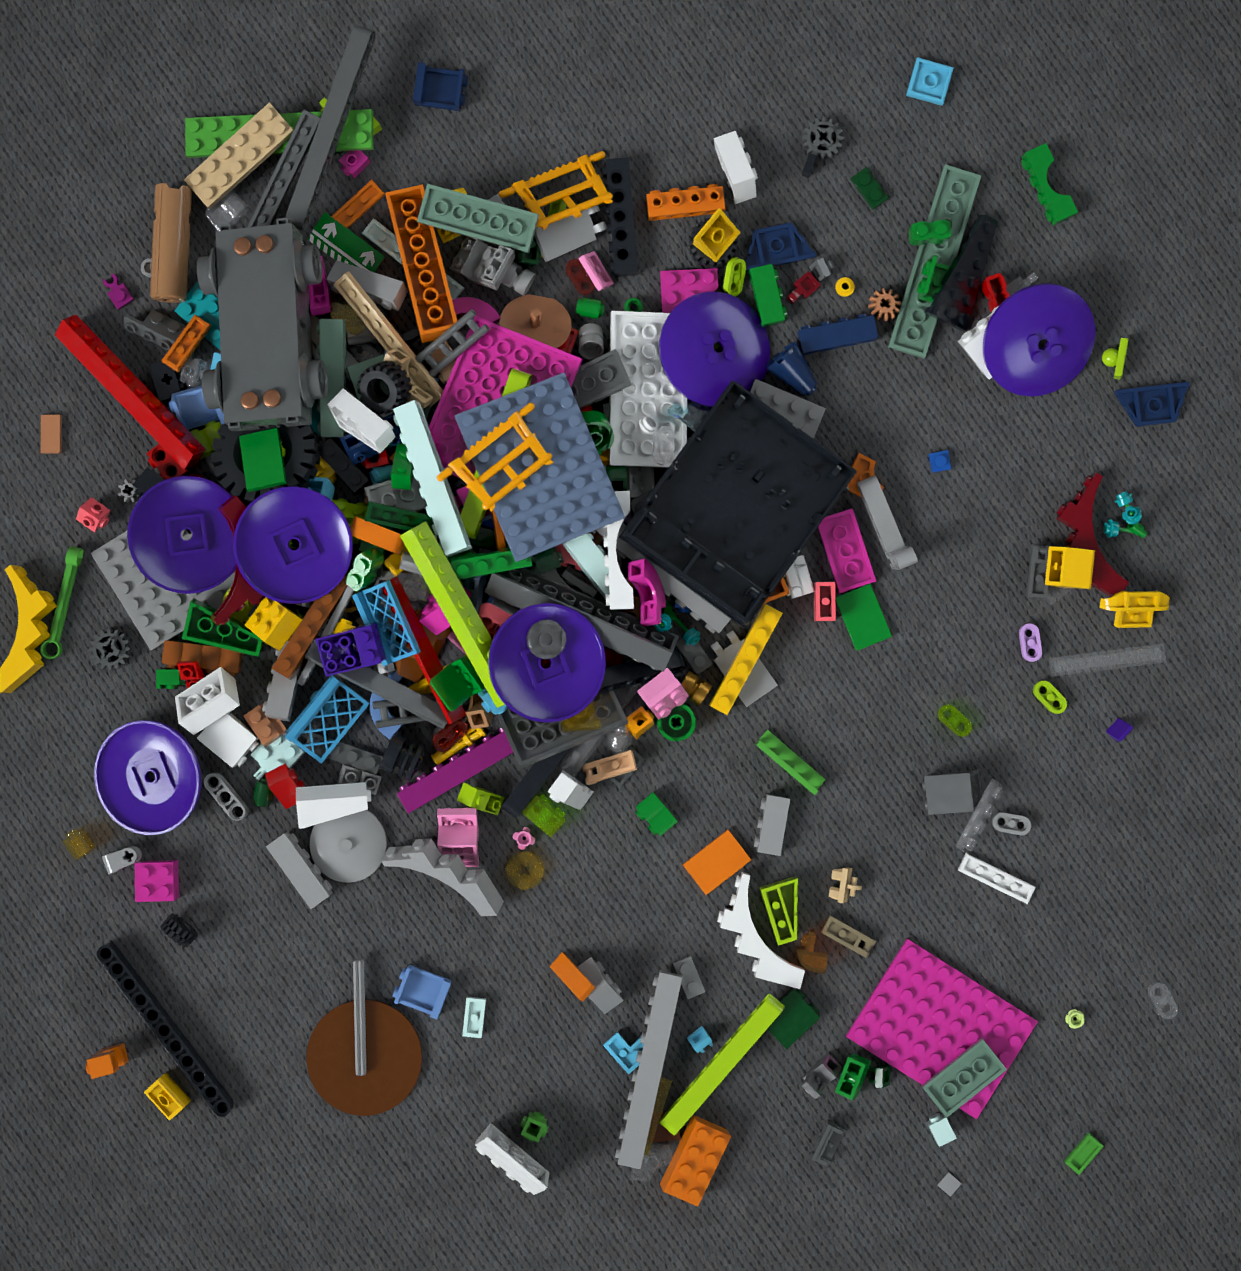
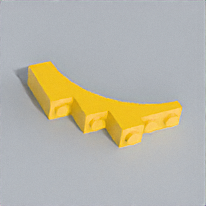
[0,565,57,693]

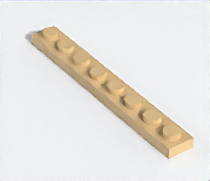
[333,271,443,407]

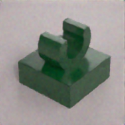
[869,1065,890,1088]

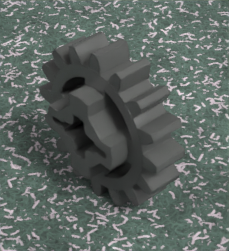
[802,117,844,160]
[88,629,132,670]

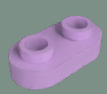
[1019,623,1042,662]

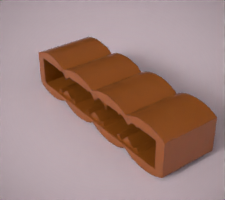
[162,640,243,676]

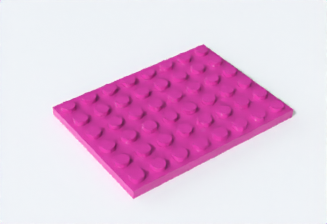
[429,316,582,478]
[846,939,1038,1119]

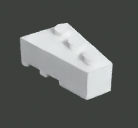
[714,131,758,204]
[327,388,396,453]
[548,770,593,810]

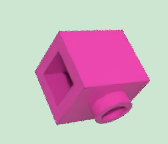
[339,150,371,178]

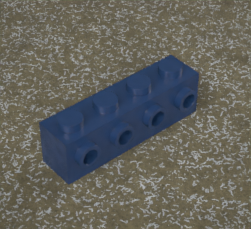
[340,413,402,465]

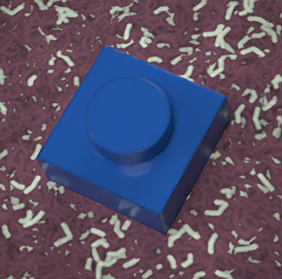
[928,450,951,473]

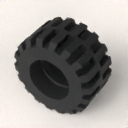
[689,218,738,269]
[357,361,412,414]

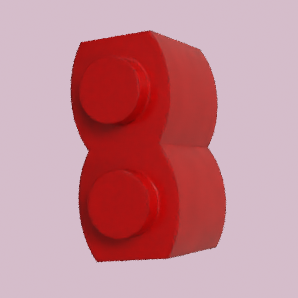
[982,273,1010,313]

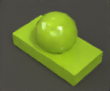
[1102,338,1128,380]

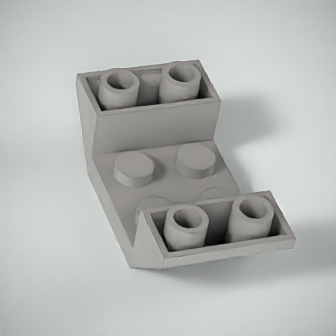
[449,236,515,290]

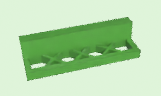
[755,730,826,795]

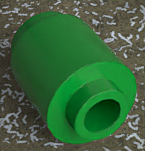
[576,297,605,319]

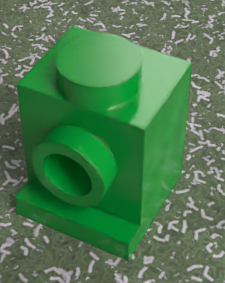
[156,669,186,689]

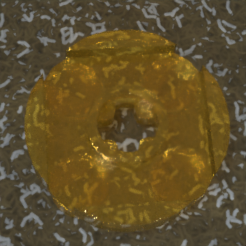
[506,851,544,890]

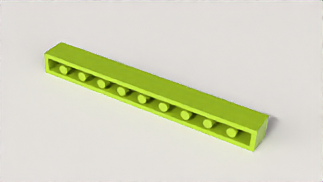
[400,521,505,708]

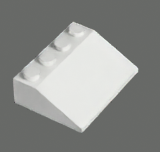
[475,1123,549,1195]

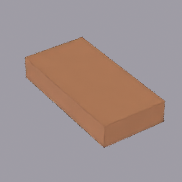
[41,415,62,454]

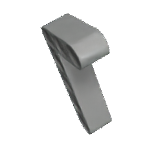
[857,475,918,570]

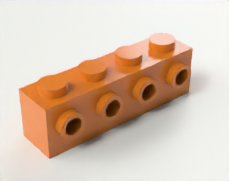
[646,184,725,221]

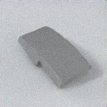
[337,764,382,795]

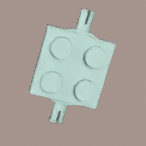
[251,734,305,780]

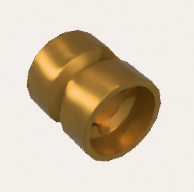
[681,671,712,706]

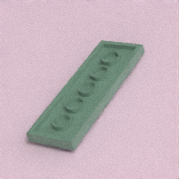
[417,184,539,253]

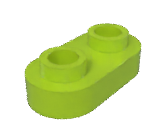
[723,257,746,296]
[1033,681,1067,714]

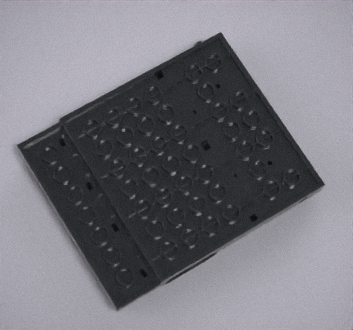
[618,381,857,629]

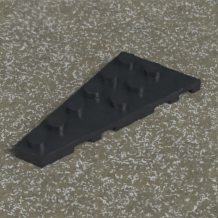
[924,215,998,331]

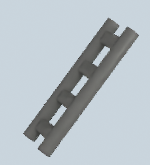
[415,309,490,377]
[372,693,438,728]

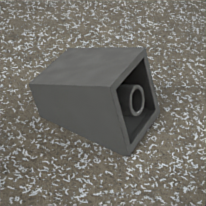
[922,769,983,815]

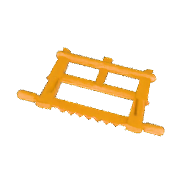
[499,151,613,231]
[436,402,553,512]

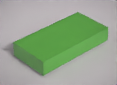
[1063,1132,1104,1175]

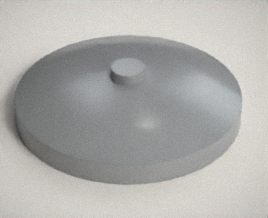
[310,810,387,883]

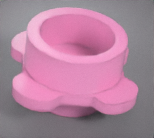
[513,827,535,850]

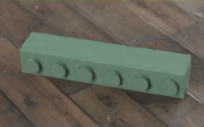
[316,319,347,437]

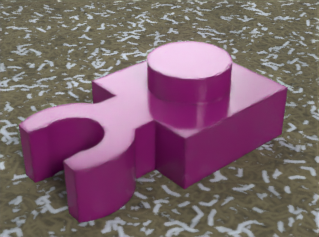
[103,274,134,310]

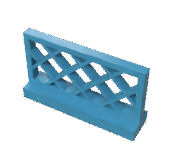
[352,580,421,666]
[284,675,370,764]

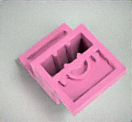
[637,668,689,720]
[437,807,479,867]

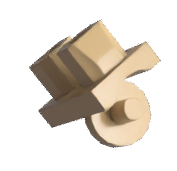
[829,867,862,903]

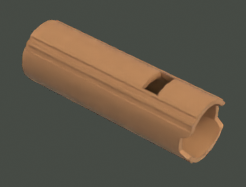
[150,183,192,303]

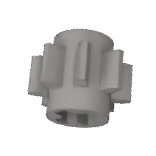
[118,479,138,503]

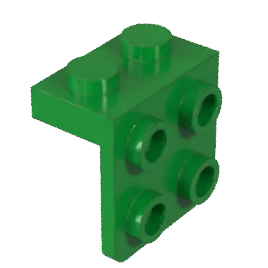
[917,255,950,303]
[430,655,485,711]

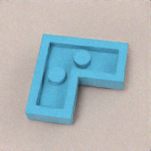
[603,1031,643,1074]

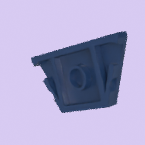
[745,223,816,272]
[1114,382,1189,427]

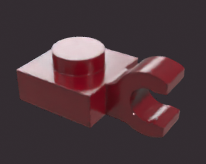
[787,271,821,304]

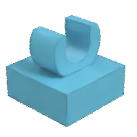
[687,1026,713,1053]

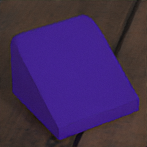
[1106,718,1133,741]

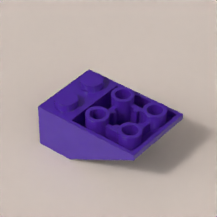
[315,622,387,677]

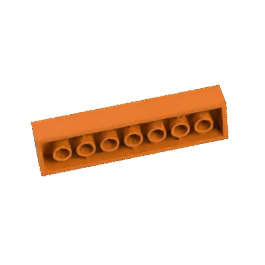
[385,184,459,343]

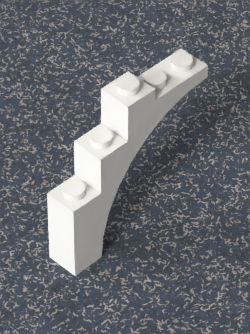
[717,872,805,989]

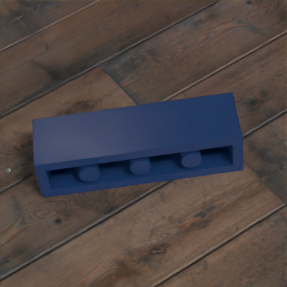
[797,314,878,355]

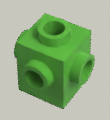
[519,1111,549,1142]

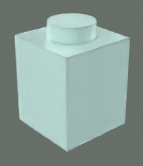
[927,1113,957,1147]

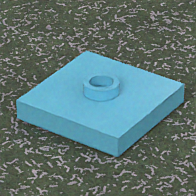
[906,57,954,106]

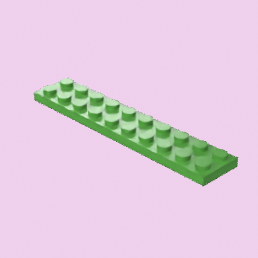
[185,109,374,158]

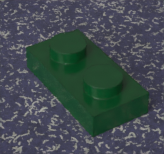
[850,167,888,210]

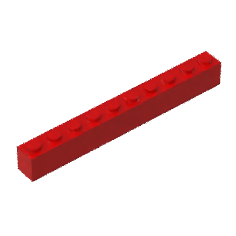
[55,315,206,470]

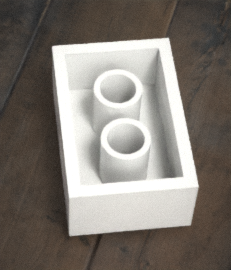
[175,667,240,735]

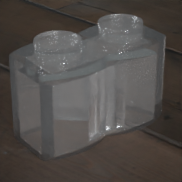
[205,190,250,231]

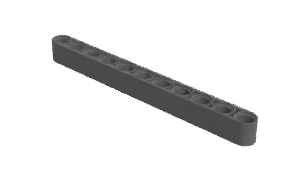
[285,25,376,231]

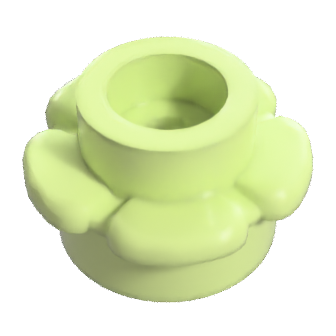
[1065,1009,1084,1029]

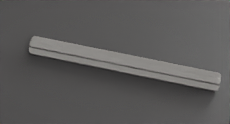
[353,960,367,1076]

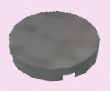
[526,620,566,659]

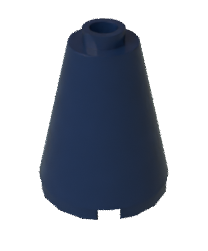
[766,342,817,396]

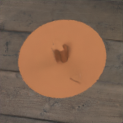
[500,295,571,348]

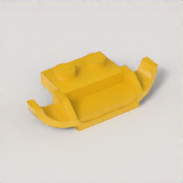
[1099,590,1170,628]

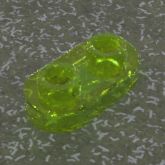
[937,704,972,737]

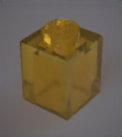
[62,829,96,860]

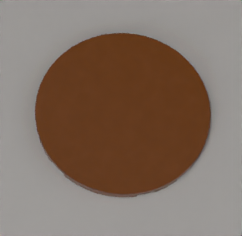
[306,999,422,1116]

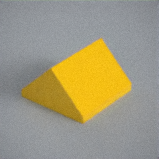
[693,208,741,262]
[144,1072,192,1121]

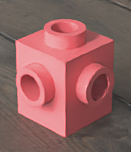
[76,497,110,532]

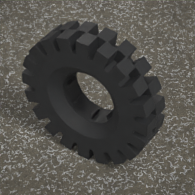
[211,424,321,506]

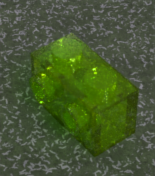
[522,794,566,838]

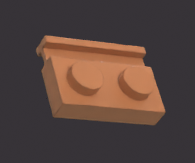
[243,703,287,747]

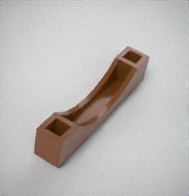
[271,576,348,680]

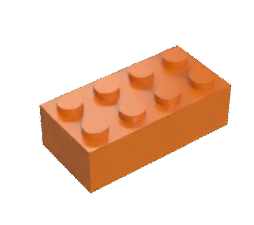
[660,1115,731,1207]

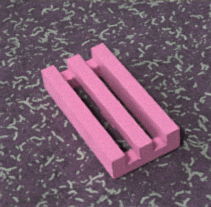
[579,251,614,291]

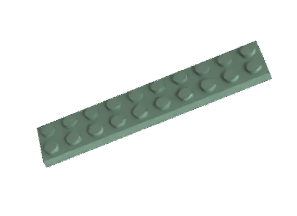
[888,164,981,359]

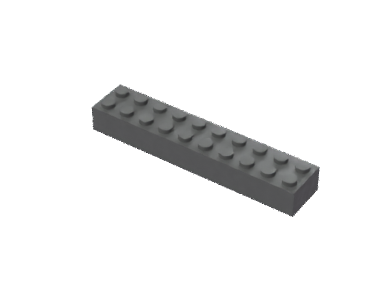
[485,568,679,672]

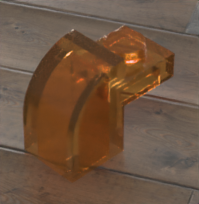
[796,929,828,974]

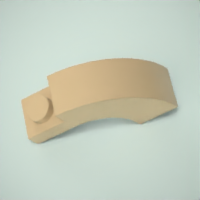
[384,347,434,409]

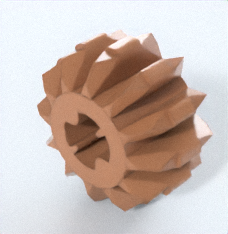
[868,288,901,322]

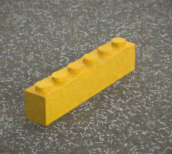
[709,604,783,715]

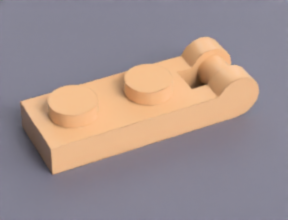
[582,750,637,785]

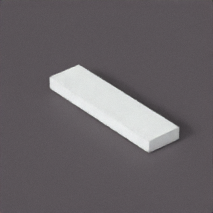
[958,853,1036,904]

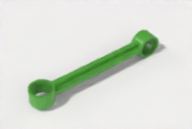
[41,546,84,659]

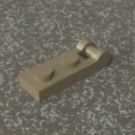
[820,915,877,958]

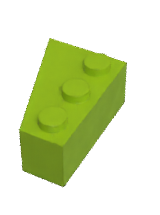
[759,876,798,945]

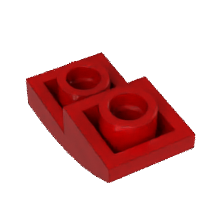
[177,661,205,688]

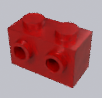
[265,763,306,809]

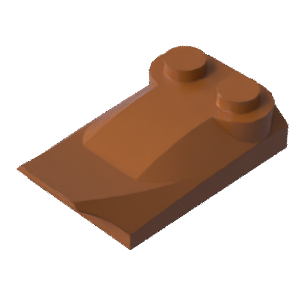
[394,609,451,683]

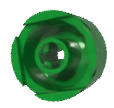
[581,411,614,455]
[657,704,696,741]

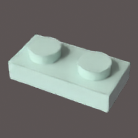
[462,996,486,1038]

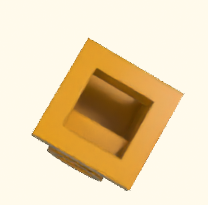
[625,706,654,740]

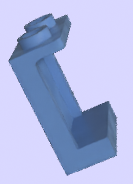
[169,385,225,431]
[392,964,452,1019]

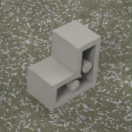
[578,957,624,1014]

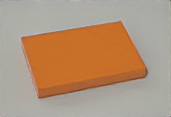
[682,829,751,895]

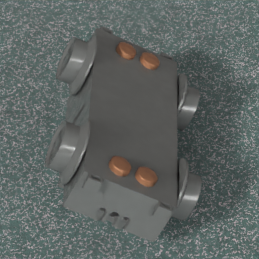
[197,218,328,431]

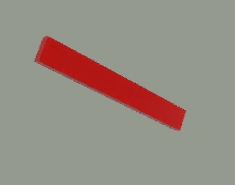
[382,577,467,724]

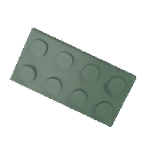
[921,1038,1007,1118]

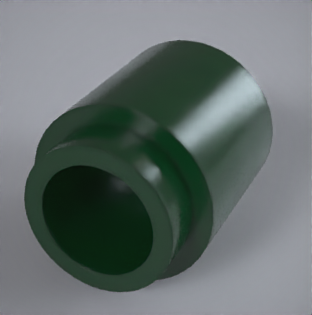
[253,778,274,807]

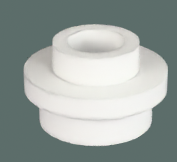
[639,415,658,434]

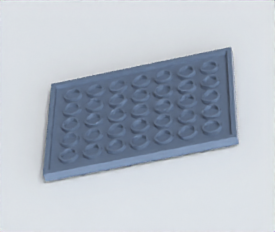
[454,373,625,562]

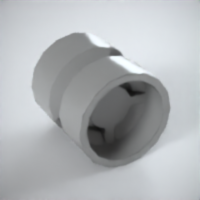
[501,261,536,296]
[579,323,604,360]

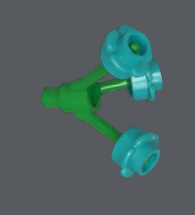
[1103,491,1147,538]
[653,600,701,646]

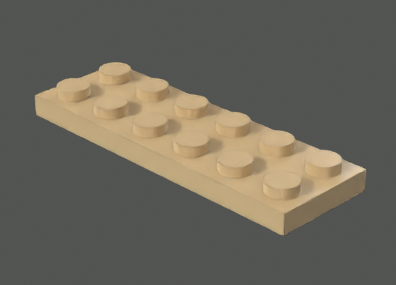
[184,102,294,209]

